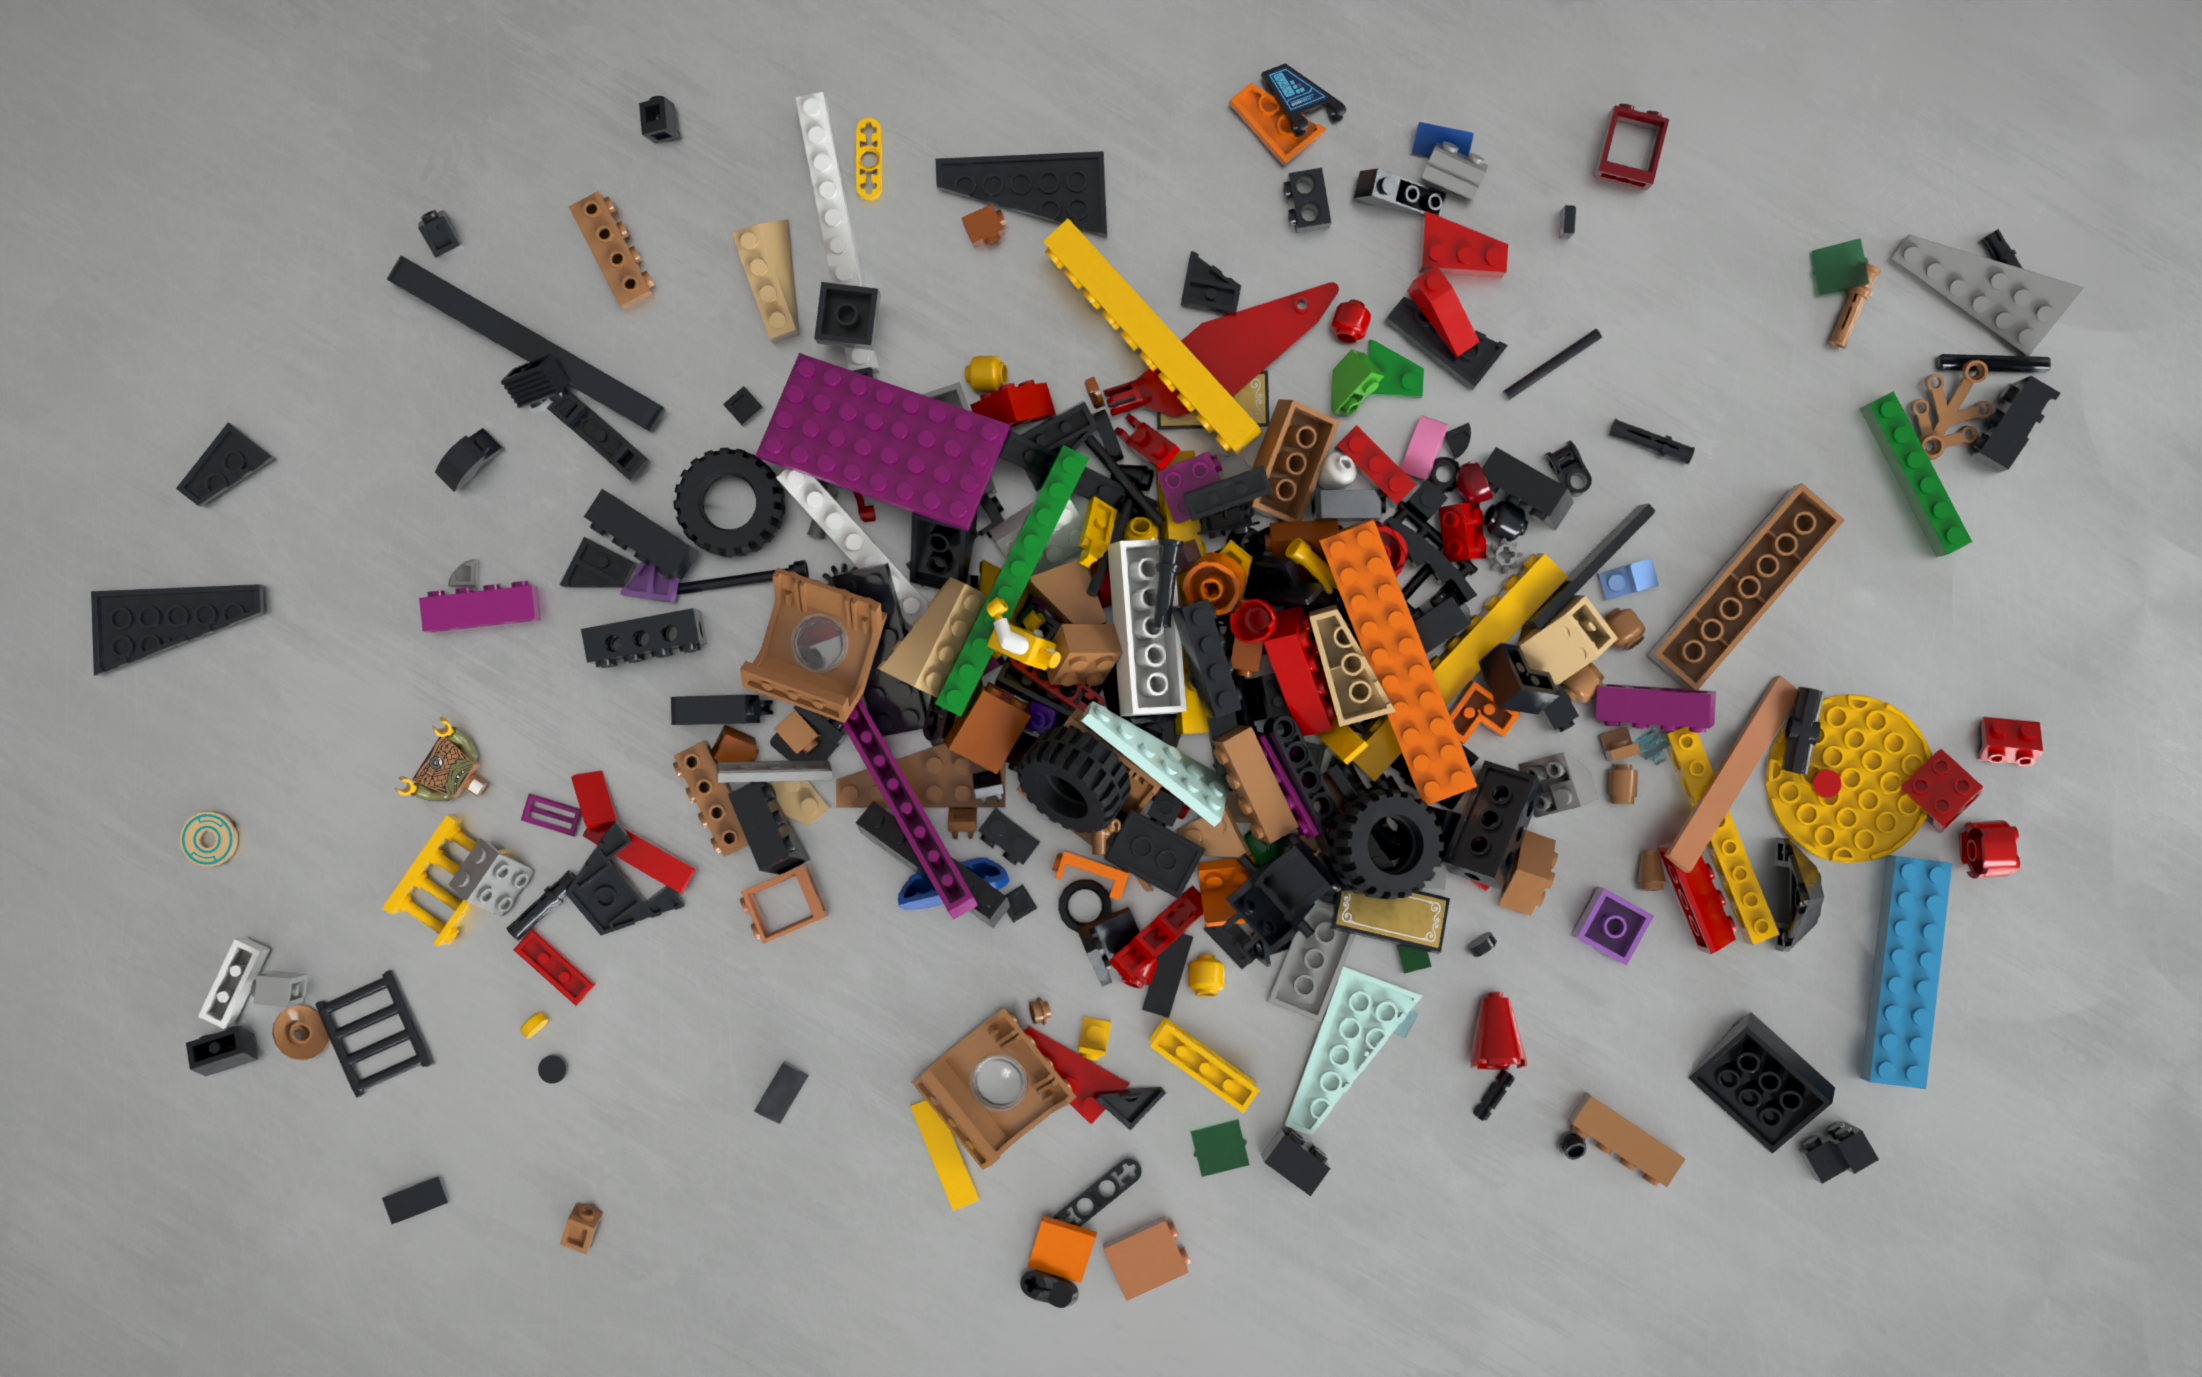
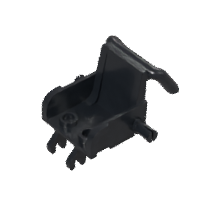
[1221,833,1342,953]

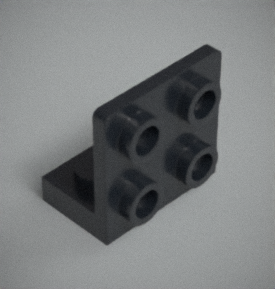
[1077,907,1140,987]

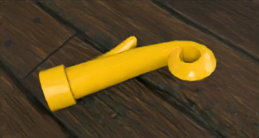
[1285,538,1338,594]

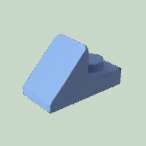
[1597,559,1659,601]

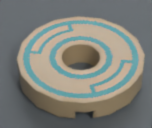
[179,812,238,867]

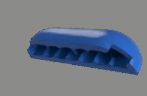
[898,857,1010,910]

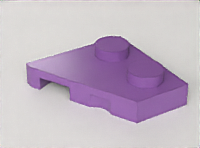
[620,561,679,603]

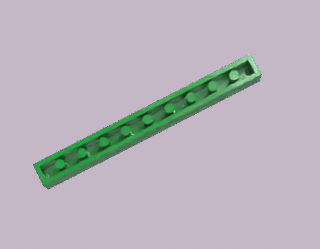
[935,445,1089,717]

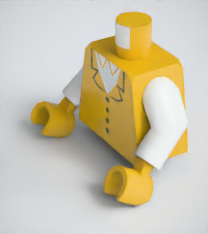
[986,597,1061,670]

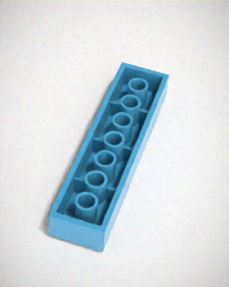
[1860,855,1952,1089]

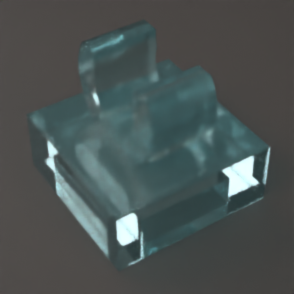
[1632,729,1670,765]

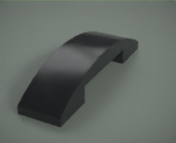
[547,387,649,481]

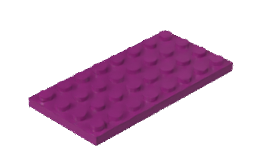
[756,353,1010,531]

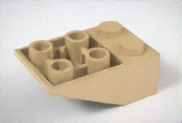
[1517,595,1618,686]

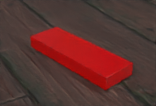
[513,928,596,1006]

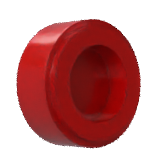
[1811,769,1842,798]

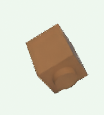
[774,710,821,754]

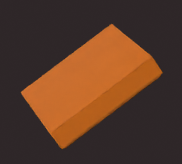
[1027,1216,1097,1283]

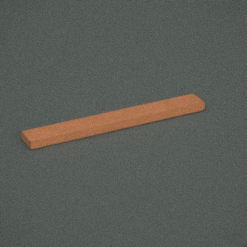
[1664,675,1798,873]

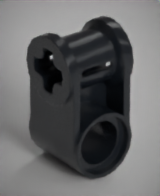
[1545,440,1592,497]

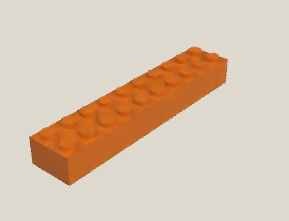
[1319,517,1477,805]

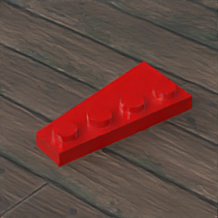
[1023,1025,1130,1124]

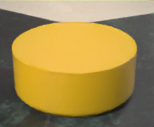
[520,1012,548,1039]

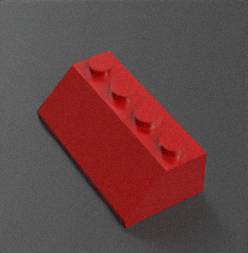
[1656,838,1737,954]

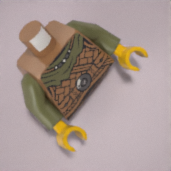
[394,716,487,801]

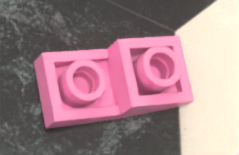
[1401,415,1448,480]

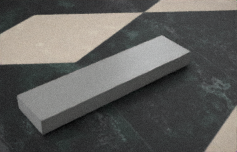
[716,760,832,783]

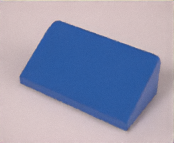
[1411,122,1474,157]

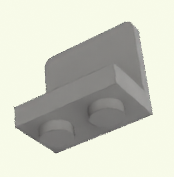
[448,838,534,916]

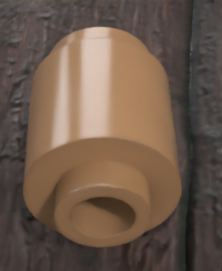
[1608,764,1638,804]

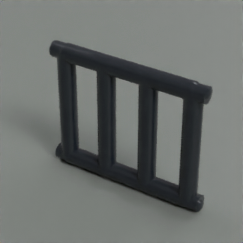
[1392,500,1478,612]
[315,970,432,1098]

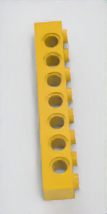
[1661,727,1780,945]

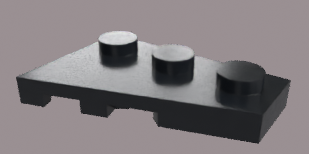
[176,422,275,507]

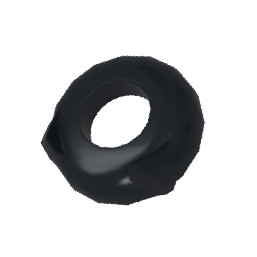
[1428,457,1460,493]

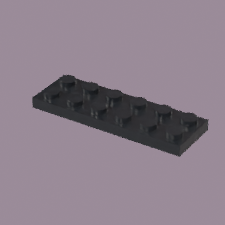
[832,563,927,736]

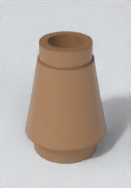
[1638,850,1666,891]

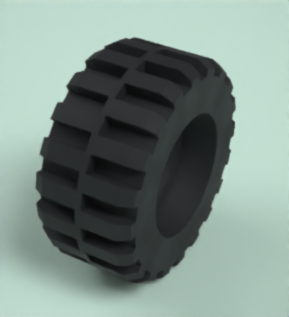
[673,447,785,558]
[1018,726,1131,833]
[1328,789,1444,899]

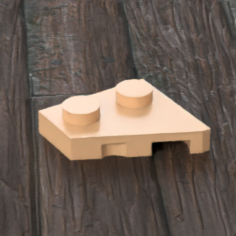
[1176,805,1251,858]

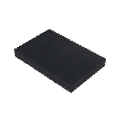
[1103,809,1205,899]

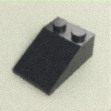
[910,508,978,589]

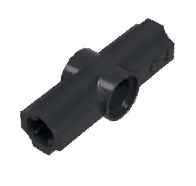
[1781,687,1824,775]

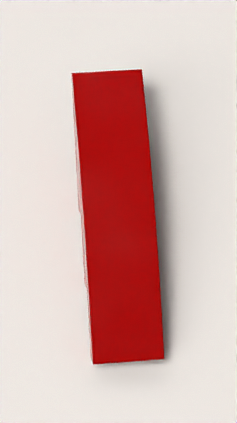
[582,825,696,894]
[1109,886,1204,983]

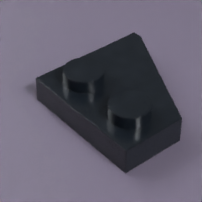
[559,537,636,588]

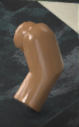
[1092,817,1121,855]

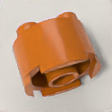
[1183,552,1245,616]

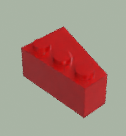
[1418,211,1508,278]

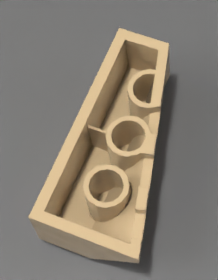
[732,219,800,344]
[877,577,987,698]
[1309,605,1396,727]

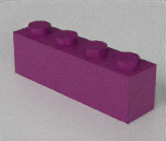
[419,581,541,633]
[1595,683,1716,733]

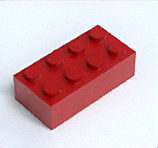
[1263,606,1337,737]

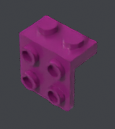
[1157,451,1223,523]

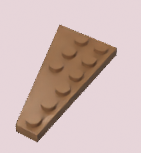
[836,743,1006,808]

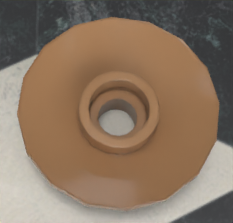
[272,1005,328,1061]

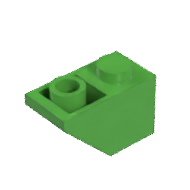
[1331,349,1384,417]

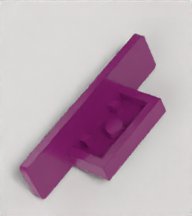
[1256,734,1319,839]

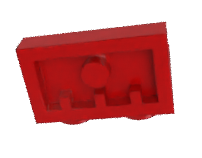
[1901,749,1983,833]

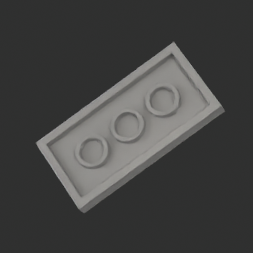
[1268,899,1356,1023]

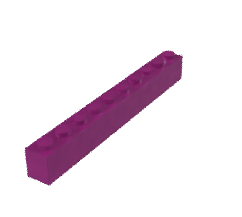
[822,660,979,920]

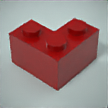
[970,380,1056,429]

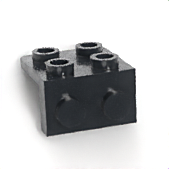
[770,706,847,761]

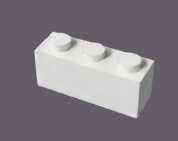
[198,937,270,1029]

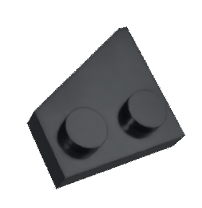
[1181,251,1241,315]

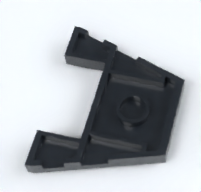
[565,820,685,936]

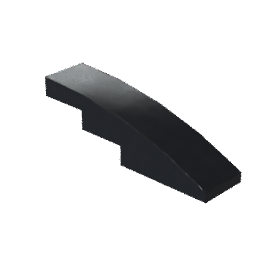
[1384,517,1477,603]

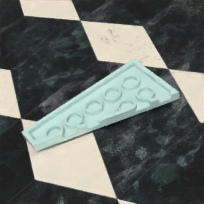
[1081,701,1229,827]
[1284,966,1423,1136]

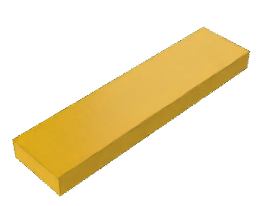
[910,1099,979,1211]

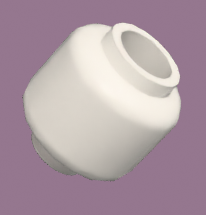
[1317,451,1357,490]

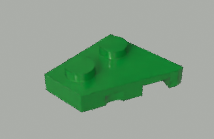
[1367,340,1424,398]

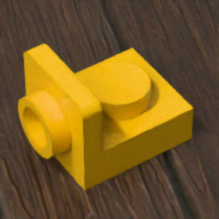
[1077,1016,1111,1060]

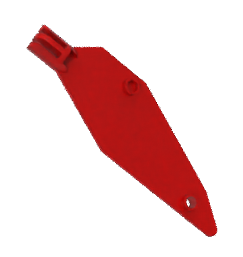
[1103,282,1339,418]

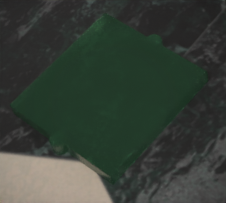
[1812,238,1870,296]
[1191,1119,1250,1177]

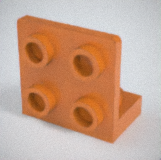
[1198,856,1255,927]

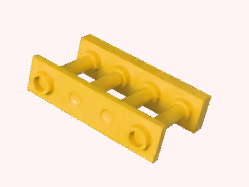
[382,814,508,947]
[1148,1017,1260,1114]

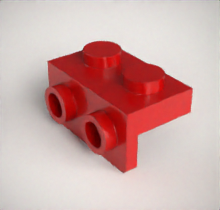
[1438,503,1487,562]
[1978,717,2043,766]

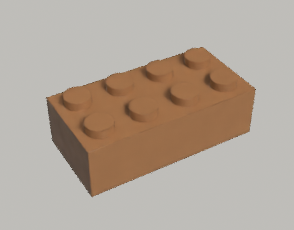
[1239,399,1340,522]

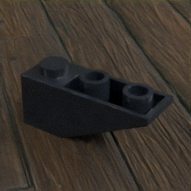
[1354,168,1446,217]

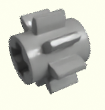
[1486,538,1523,574]

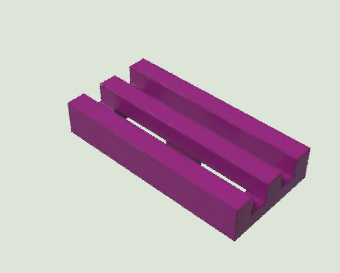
[521,793,582,837]

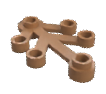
[1910,360,1993,460]

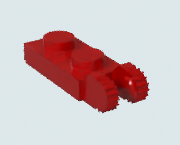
[1114,413,1180,471]

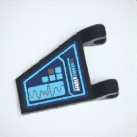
[1261,63,1346,137]

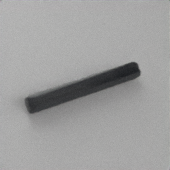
[1937,354,2051,373]

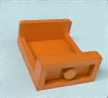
[1052,849,1129,900]

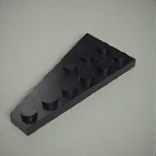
[935,151,1107,237]

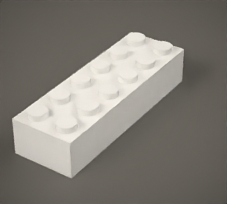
[1107,540,1187,717]

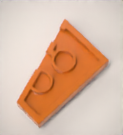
[1229,83,1327,166]

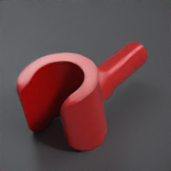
[853,491,876,522]

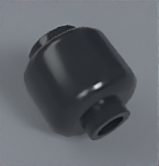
[1484,501,1528,542]

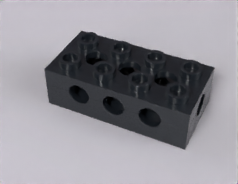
[581,608,707,669]
[1442,760,1543,890]

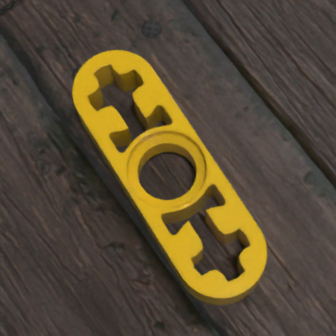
[856,117,882,201]

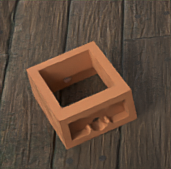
[740,864,828,944]

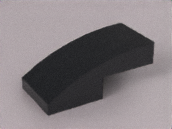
[382,1176,448,1224]

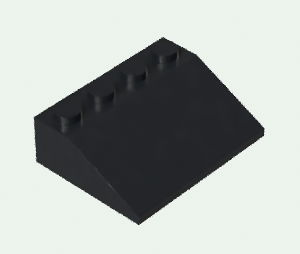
[1688,1012,1835,1154]

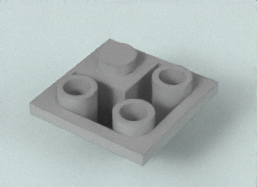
[1519,751,1599,818]

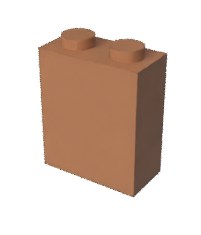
[1103,1216,1191,1301]

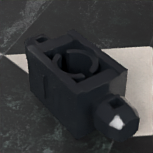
[1231,669,1266,737]

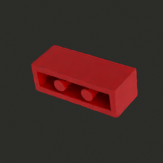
[1334,425,1417,508]

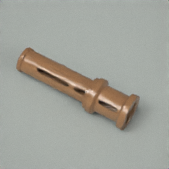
[1829,262,1881,349]

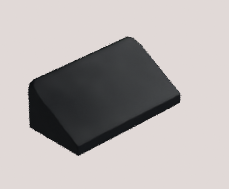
[754,1061,809,1124]

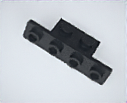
[1244,554,1324,605]

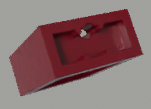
[1594,104,1669,190]

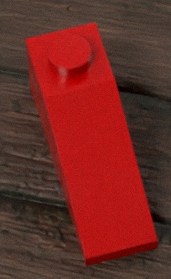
[1407,265,1480,358]

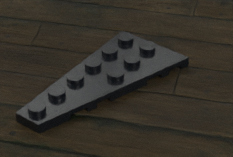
[91,584,264,676]

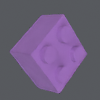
[1571,887,1654,966]

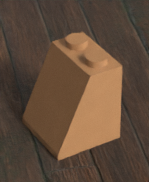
[1026,559,1107,624]

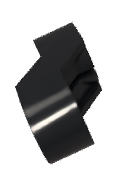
[1020,1270,1079,1308]

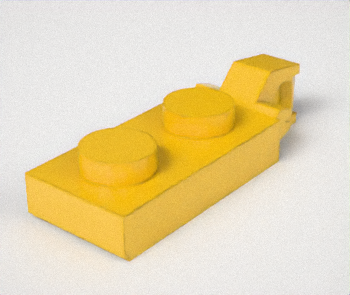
[1079,496,1117,568]

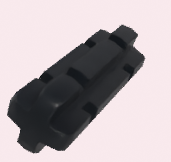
[1473,1070,1515,1122]

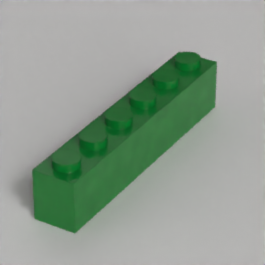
[1859,391,1972,557]

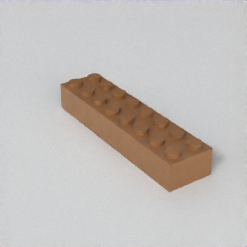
[1647,483,1845,690]

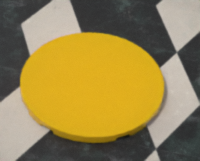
[1765,694,1932,863]

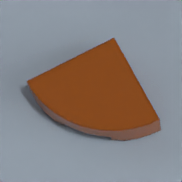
[1084,377,1105,409]

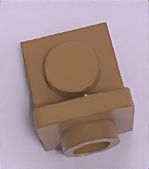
[1600,727,1641,761]
[560,1203,603,1254]

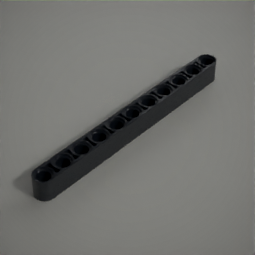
[387,255,664,432]

